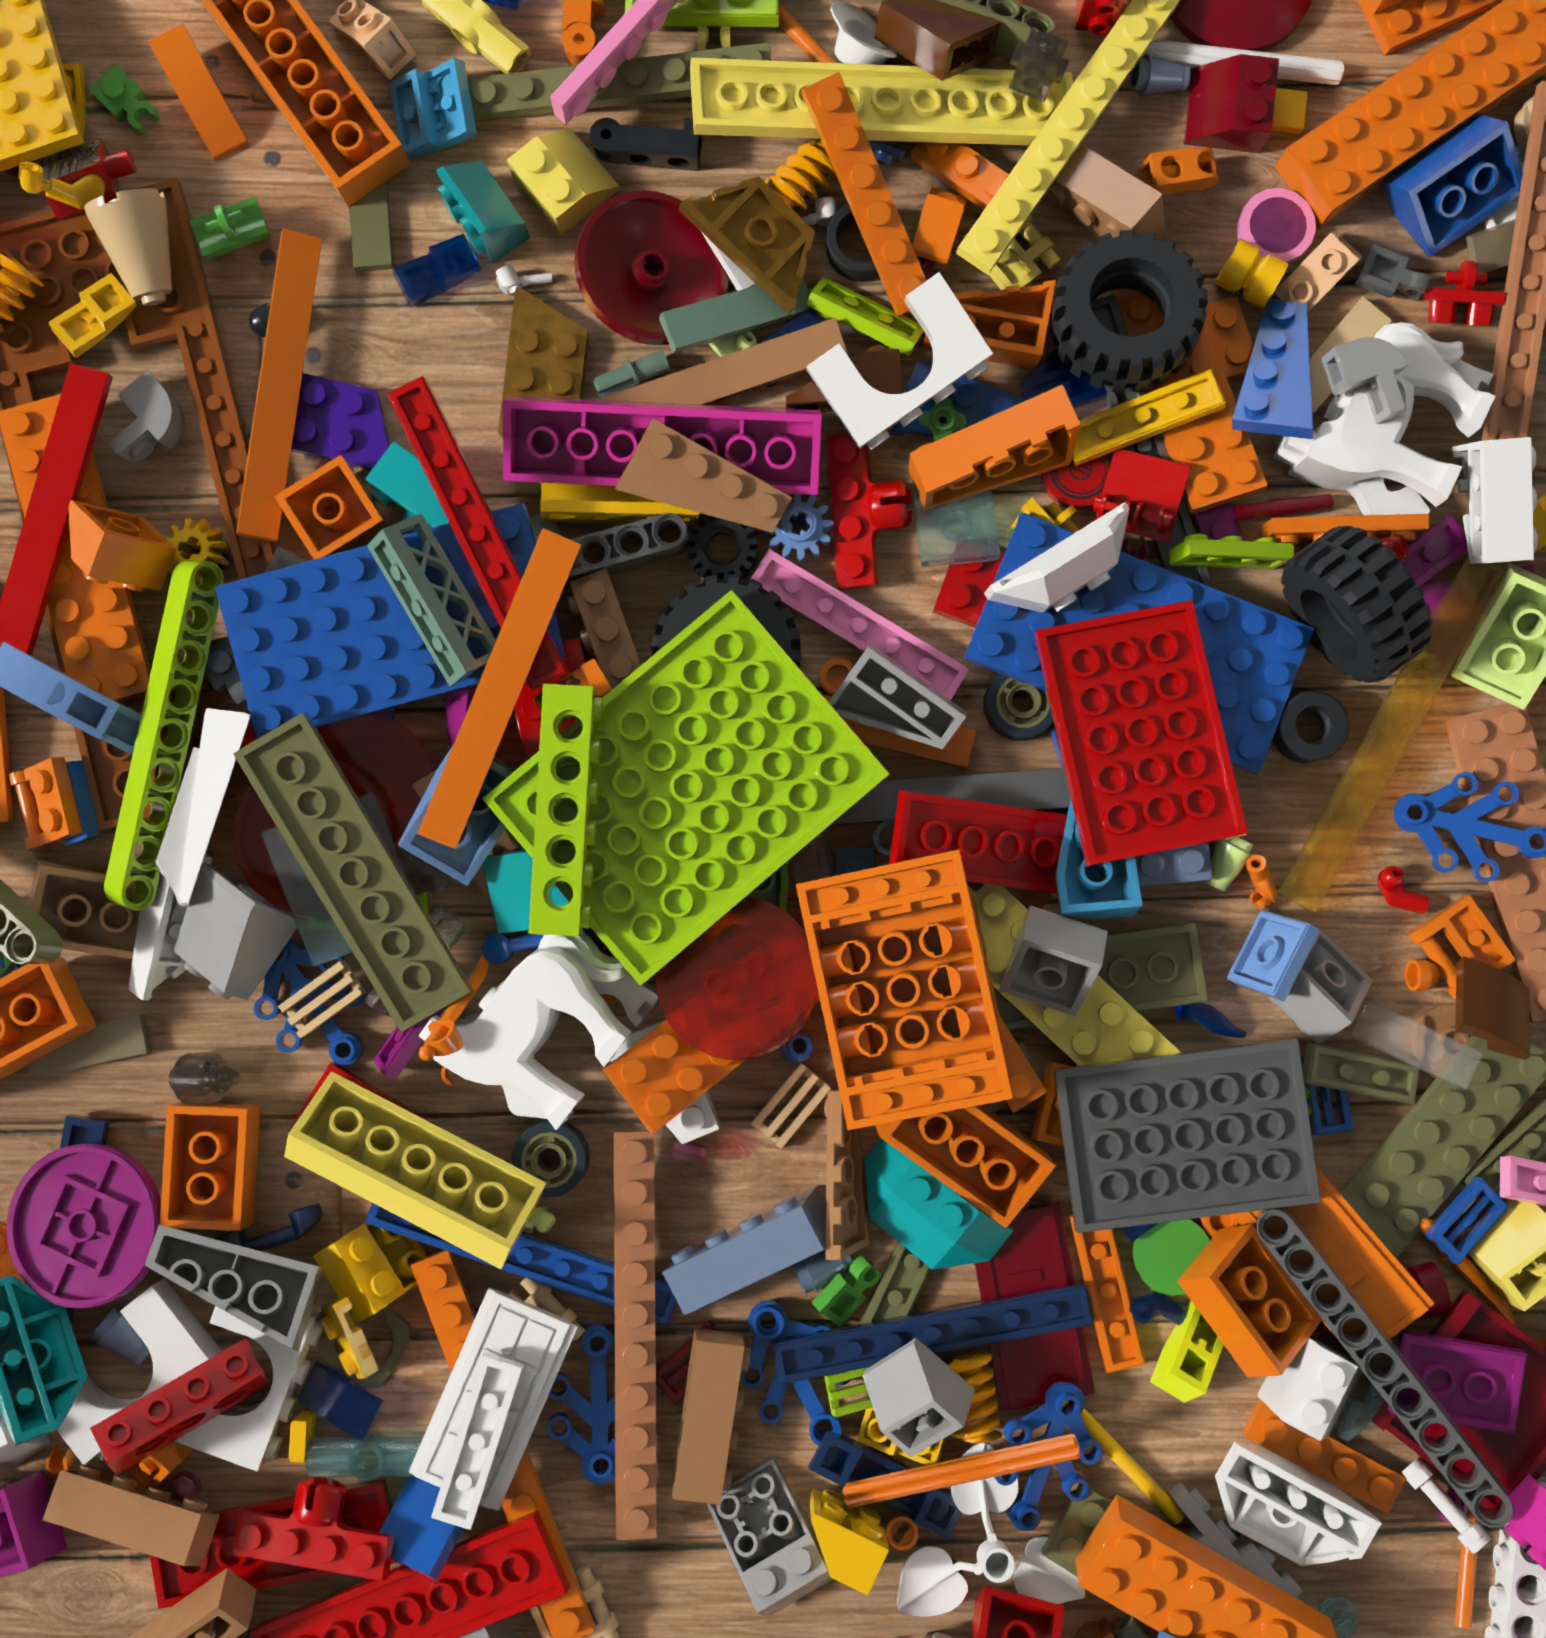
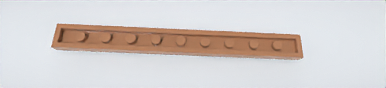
[1481,80,1546,441]
[614,1130,657,1541]

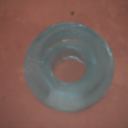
[1318,1595,1359,1638]

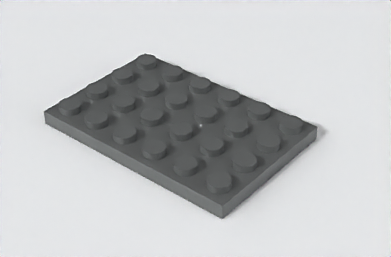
[1053,1038,1321,1233]

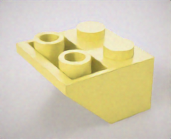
[1465,1199,1546,1312]

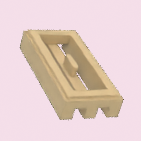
[278,960,367,1039]
[751,1062,831,1149]

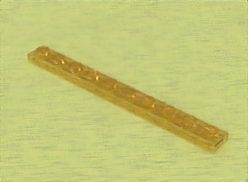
[1277,552,1507,912]

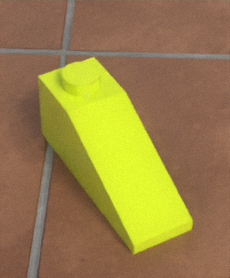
[1150,1300,1224,1403]

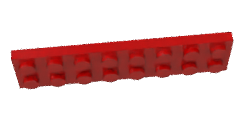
[250,1510,571,1638]

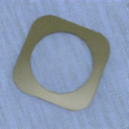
[318,1307,411,1389]

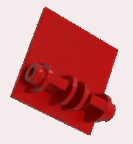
[1093,449,1192,543]

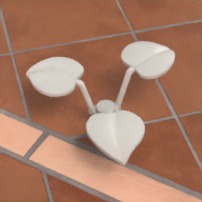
[897,1442,1085,1617]

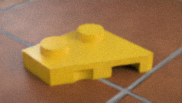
[320,1297,379,1379]

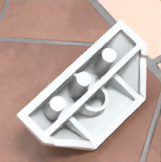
[984,502,1130,613]
[1215,1441,1382,1566]

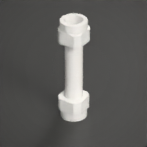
[1401,1457,1491,1554]

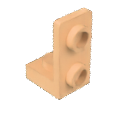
[329,0,416,80]
[1275,231,1363,313]

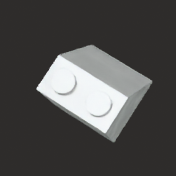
[1257,1336,1362,1441]

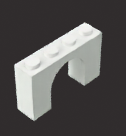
[806,272,993,450]
[57,1278,222,1465]
[174,1305,323,1472]

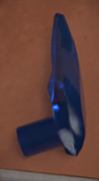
[1175,1002,1246,1038]

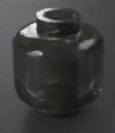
[169,1052,233,1104]

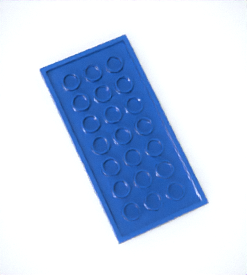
[215,503,568,739]
[963,512,1314,775]

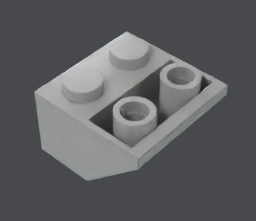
[863,1338,975,1457]

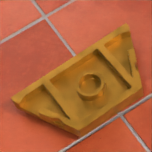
[678,176,815,315]
[498,287,589,436]

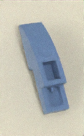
[0,641,141,755]

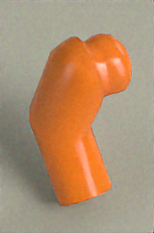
[1246,855,1278,910]

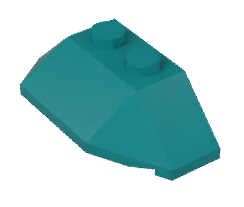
[864,1138,1014,1269]
[0,1275,88,1446]

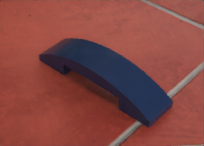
[808,1430,962,1540]

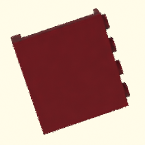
[1368,1288,1546,1508]

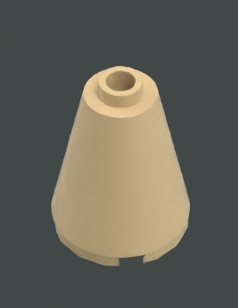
[84,188,172,306]

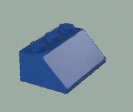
[1382,114,1523,257]

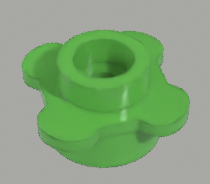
[919,397,966,441]

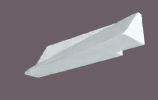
[156,708,251,907]
[129,853,212,1001]

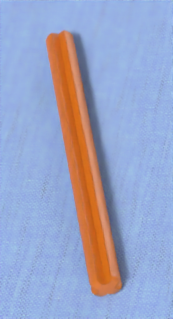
[843,1434,1080,1508]

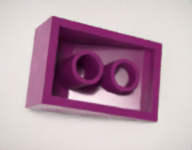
[0,1470,68,1577]

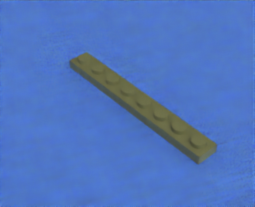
[467,42,772,122]

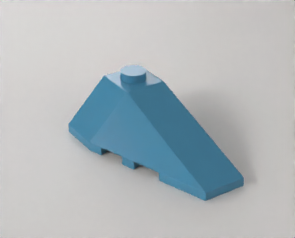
[1055,800,1142,920]

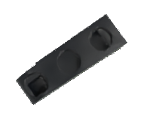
[589,117,703,171]

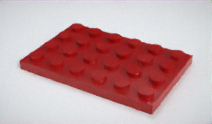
[1034,600,1248,867]

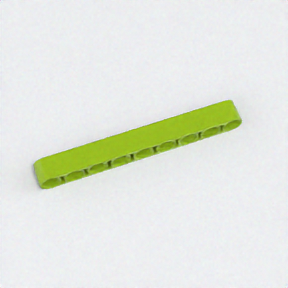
[104,560,224,911]

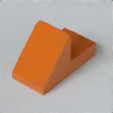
[912,187,967,265]
[125,1441,193,1491]

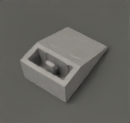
[706,1459,833,1617]

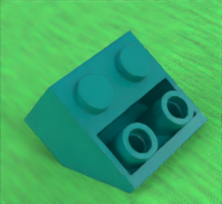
[436,161,530,263]

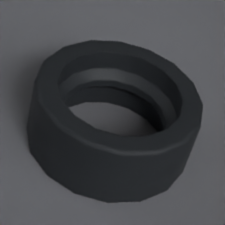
[826,204,879,282]

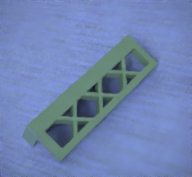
[367,513,496,687]

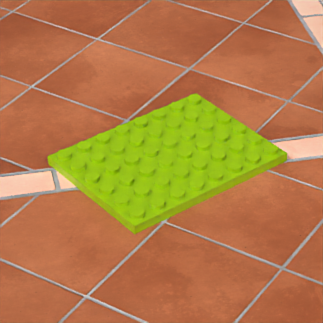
[482,590,889,986]

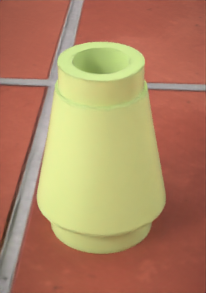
[1203,837,1253,892]

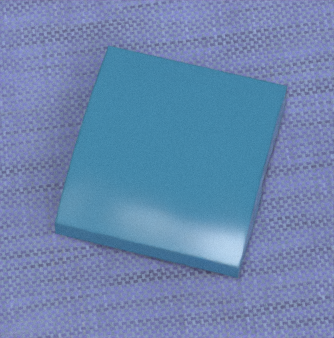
[389,57,477,158]

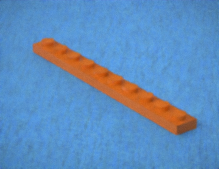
[410,1250,596,1638]

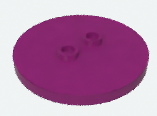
[7,1143,161,1308]

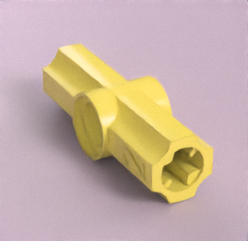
[421,0,531,74]

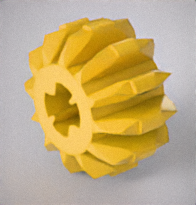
[166,518,231,584]

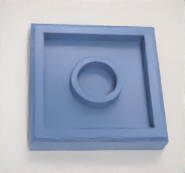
[1227,910,1320,1002]

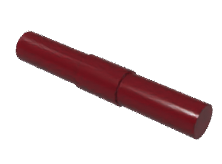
[1233,494,1334,521]

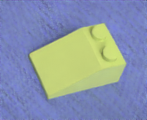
[1451,562,1546,710]

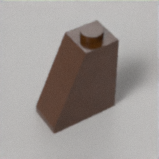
[874,0,1001,81]

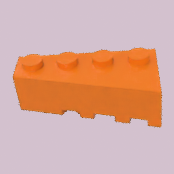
[909,384,1081,511]

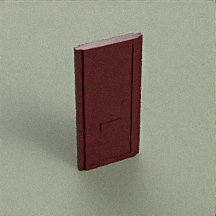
[974,1202,1095,1410]

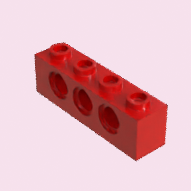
[90,1338,269,1475]

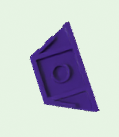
[248,373,390,471]

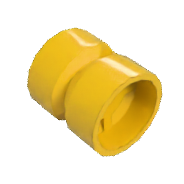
[1214,238,1289,309]

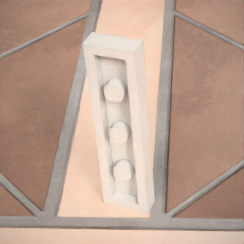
[431,1352,524,1530]

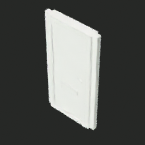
[409,1287,578,1511]

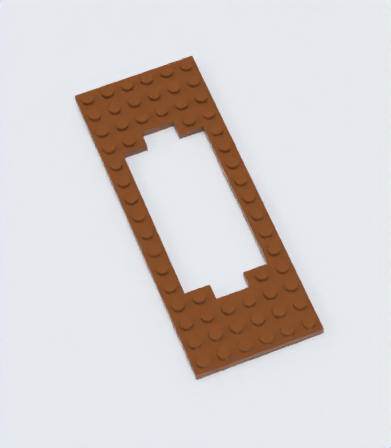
[0,178,324,832]

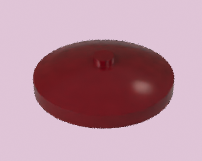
[1170,0,1312,52]
[574,190,729,345]

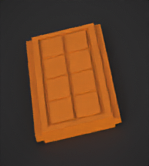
[1232,1165,1435,1346]

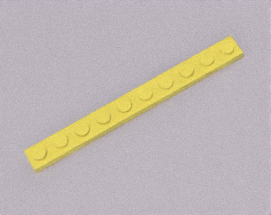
[956,0,1181,275]

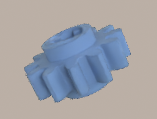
[765,494,834,563]

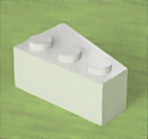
[1452,437,1538,564]

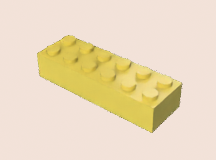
[284,1071,546,1269]

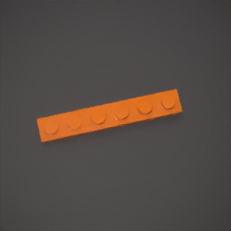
[801,72,927,316]

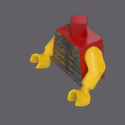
[18,138,137,220]

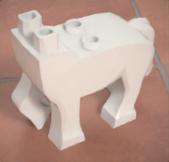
[1273,322,1495,515]
[419,931,664,1130]

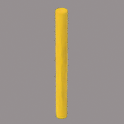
[1062,1400,1186,1524]

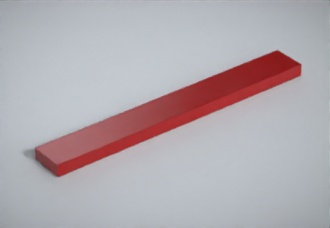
[0,363,113,656]
[387,376,570,691]

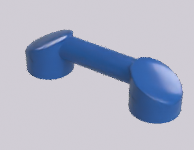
[482,928,591,964]

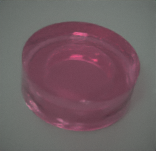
[669,1138,710,1165]

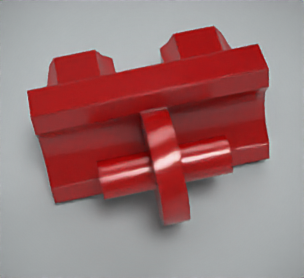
[1422,260,1506,326]

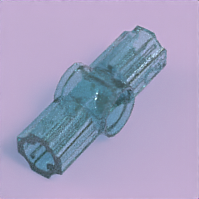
[306,1433,423,1481]

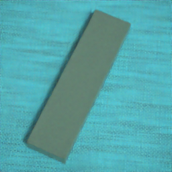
[659,278,814,354]

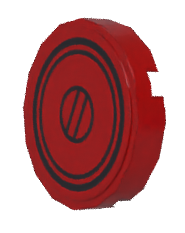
[1041,452,1114,510]

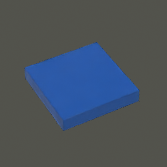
[379,1474,464,1580]

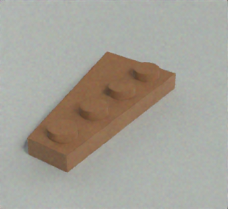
[615,418,792,533]
[824,1088,870,1260]

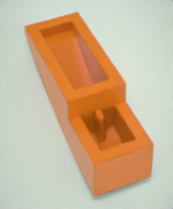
[148,23,249,161]

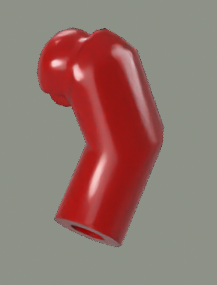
[1377,866,1429,914]

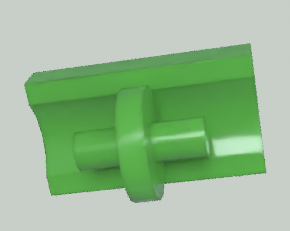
[190,196,271,260]

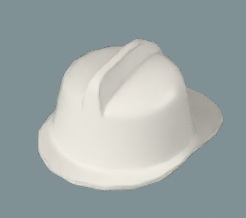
[831,1,898,65]

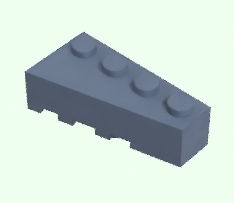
[662,1186,826,1316]

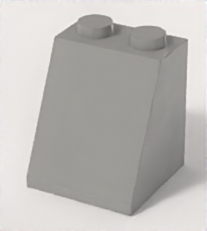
[174,862,302,1000]

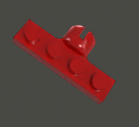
[827,433,913,591]
[232,1478,395,1581]

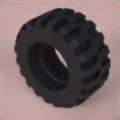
[1050,230,1208,393]
[1281,526,1434,683]
[650,574,801,669]

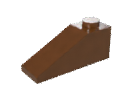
[786,345,903,412]

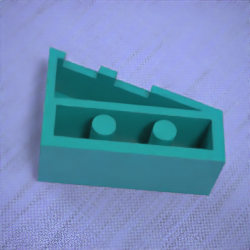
[365,441,449,528]

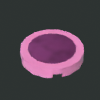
[1236,188,1316,264]

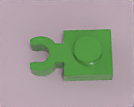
[88,63,161,136]
[811,1255,882,1327]

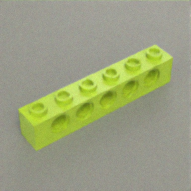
[528,684,603,937]

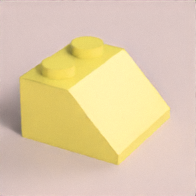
[507,129,620,236]

